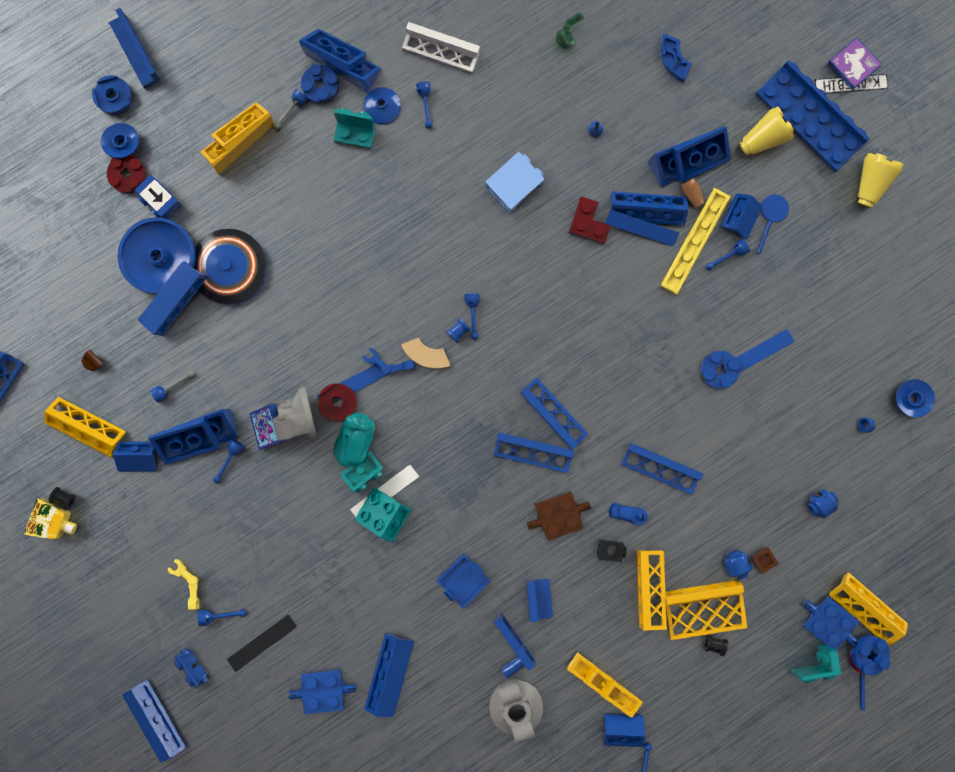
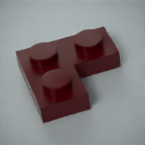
[569,196,611,245]

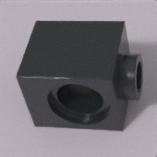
[597,539,627,562]

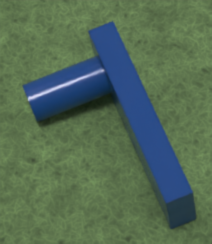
[494,614,536,678]

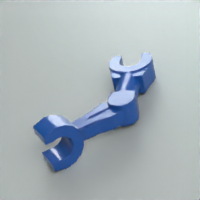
[362,348,415,374]

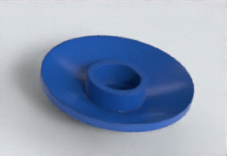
[363,87,401,124]
[101,123,139,159]
[896,379,935,418]

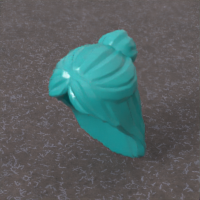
[333,413,375,466]

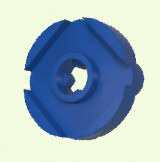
[301,64,339,104]
[92,75,132,114]
[700,351,740,389]
[851,635,890,676]

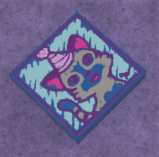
[249,403,285,450]

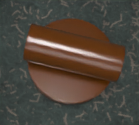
[81,349,104,371]

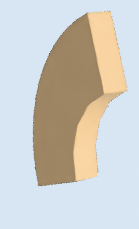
[401,338,450,369]

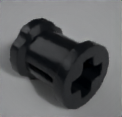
[48,487,76,510]
[704,635,728,657]

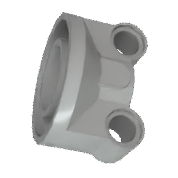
[272,386,317,441]
[489,679,543,744]

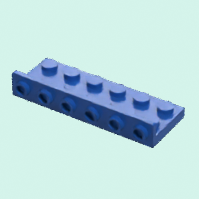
[755,60,870,172]

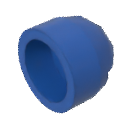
[588,121,604,137]
[858,417,876,433]

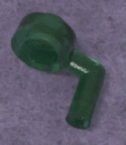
[556,12,584,49]

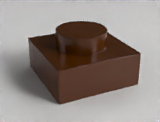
[751,547,779,574]

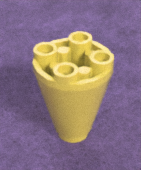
[739,106,795,156]
[857,153,904,208]

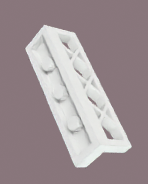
[402,22,480,73]

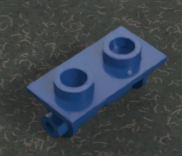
[173,648,208,688]

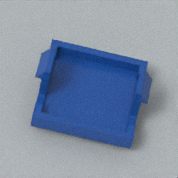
[436,553,491,609]

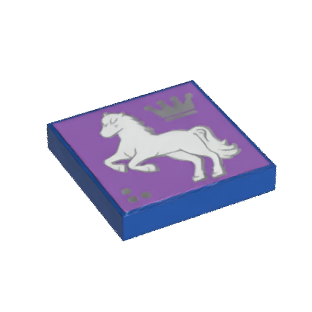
[828,37,882,90]

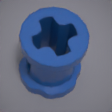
[446,318,471,343]

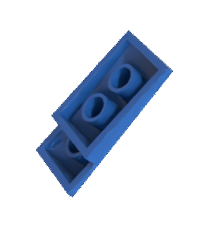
[299,28,381,93]
[648,126,731,187]
[148,409,238,465]

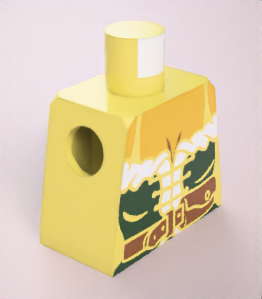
[24,498,77,539]

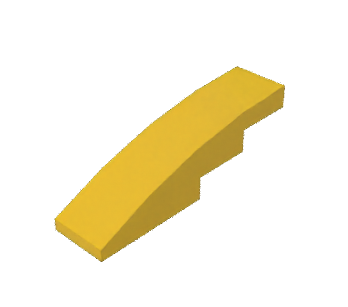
[566,652,643,718]

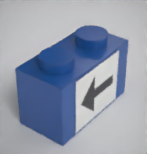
[135,174,182,219]

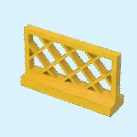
[665,580,747,640]

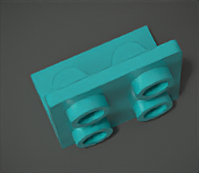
[334,108,375,149]
[355,487,412,543]
[791,644,842,683]

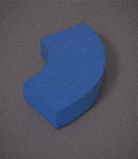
[660,33,692,83]

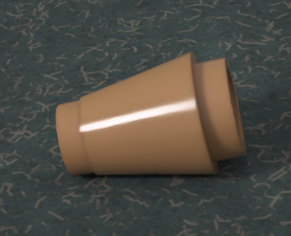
[681,178,705,208]

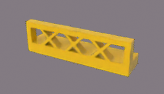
[44,397,126,458]
[636,550,667,631]
[829,572,908,647]

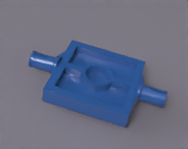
[802,596,860,650]
[289,669,356,715]

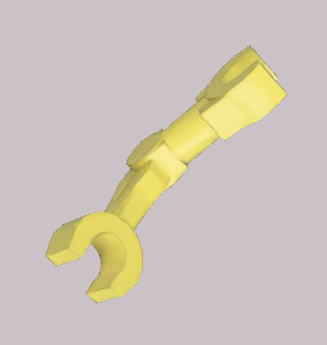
[167,559,199,610]

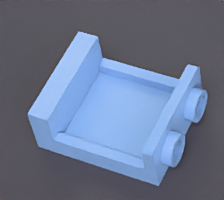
[485,152,544,214]

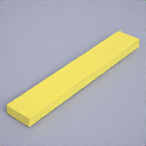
[660,188,731,295]

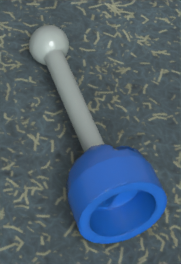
[273,88,308,130]
[149,371,194,403]

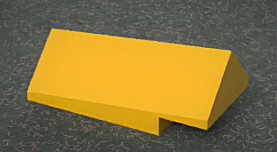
[200,102,274,175]

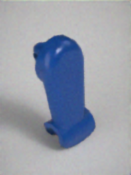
[609,502,648,525]

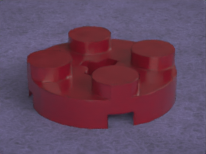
[107,155,147,194]
[318,383,357,422]

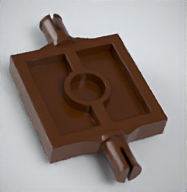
[527,491,591,541]

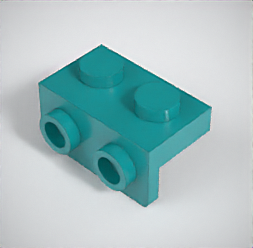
[339,451,385,493]

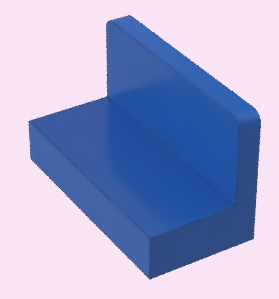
[721,193,762,239]
[113,442,157,472]
[526,579,553,622]
[603,714,645,747]

